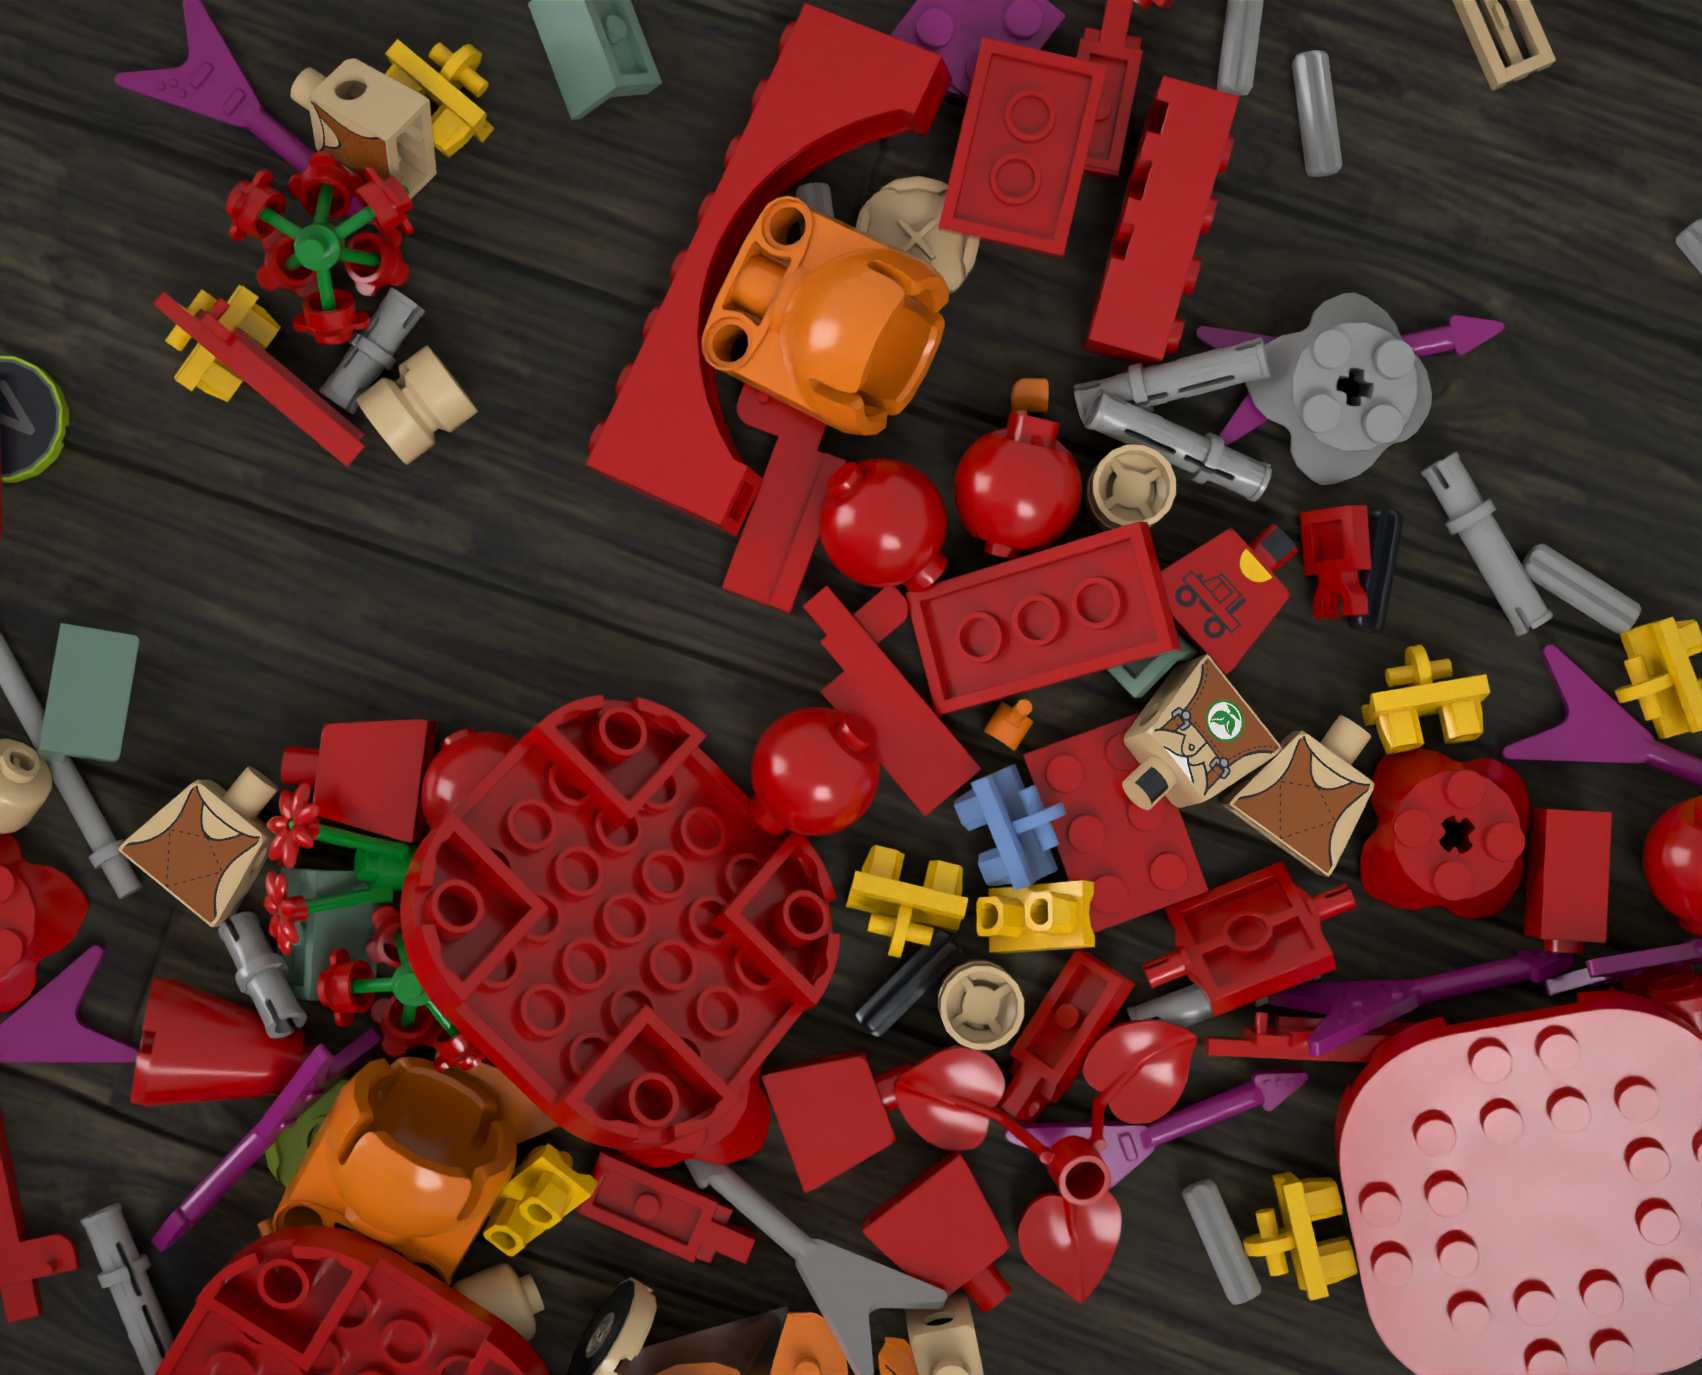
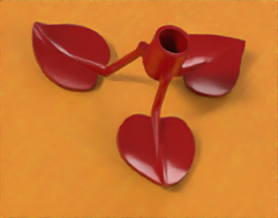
[894,1019,1198,1303]

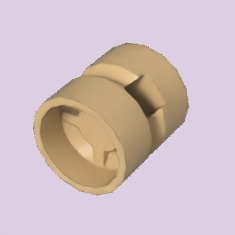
[355,345,478,465]
[1084,445,1176,531]
[937,959,1024,1050]

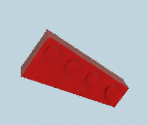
[1083,76,1240,367]

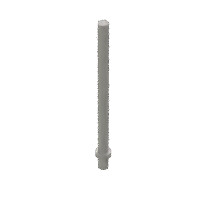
[0,632,143,899]

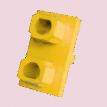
[385,39,494,158]
[165,285,281,402]
[1615,617,1702,740]
[1361,645,1490,754]
[846,845,968,958]
[976,880,1095,954]
[482,1143,598,1257]
[1243,1172,1358,1301]

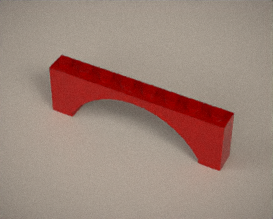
[586,3,953,537]

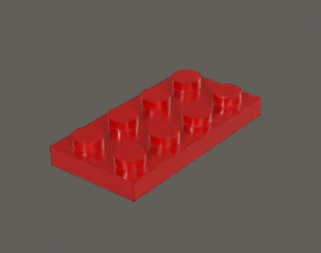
[905,521,1181,716]

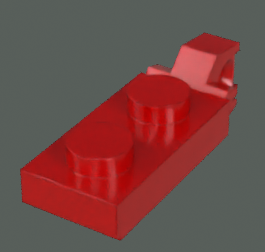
[1076,0,1143,180]
[997,948,1135,1123]
[576,1149,758,1264]

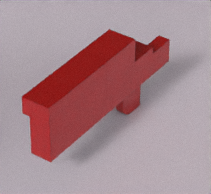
[152,291,365,467]
[722,383,847,615]
[803,586,982,816]
[1204,1012,1423,1063]
[0,1107,81,1323]

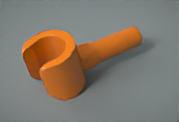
[1011,378,1049,415]
[983,699,1033,751]

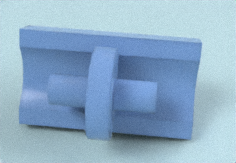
[954,764,1067,891]

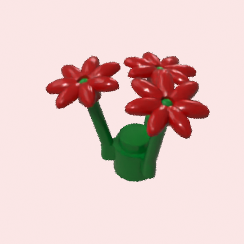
[263,782,418,955]

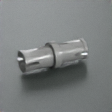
[319,287,425,415]
[218,911,307,1038]

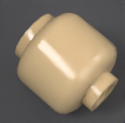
[0,738,52,834]
[452,1262,544,1341]

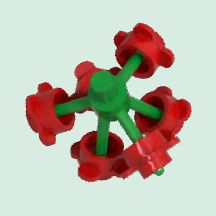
[226,152,414,345]
[317,904,486,1072]

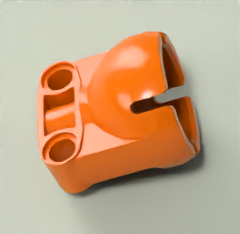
[701,196,949,436]
[272,1057,517,1286]

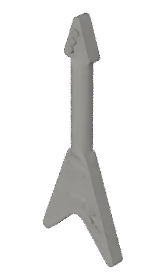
[684,1159,947,1375]

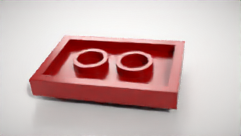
[938,37,1108,259]
[1022,711,1209,933]

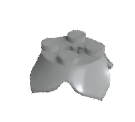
[1245,292,1432,485]

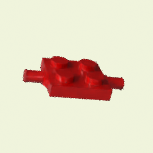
[1141,861,1356,1017]

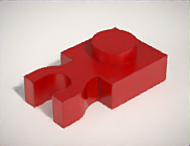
[1300,505,1372,619]

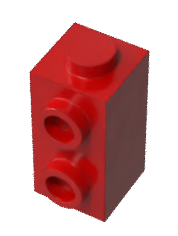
[1524,808,1612,953]

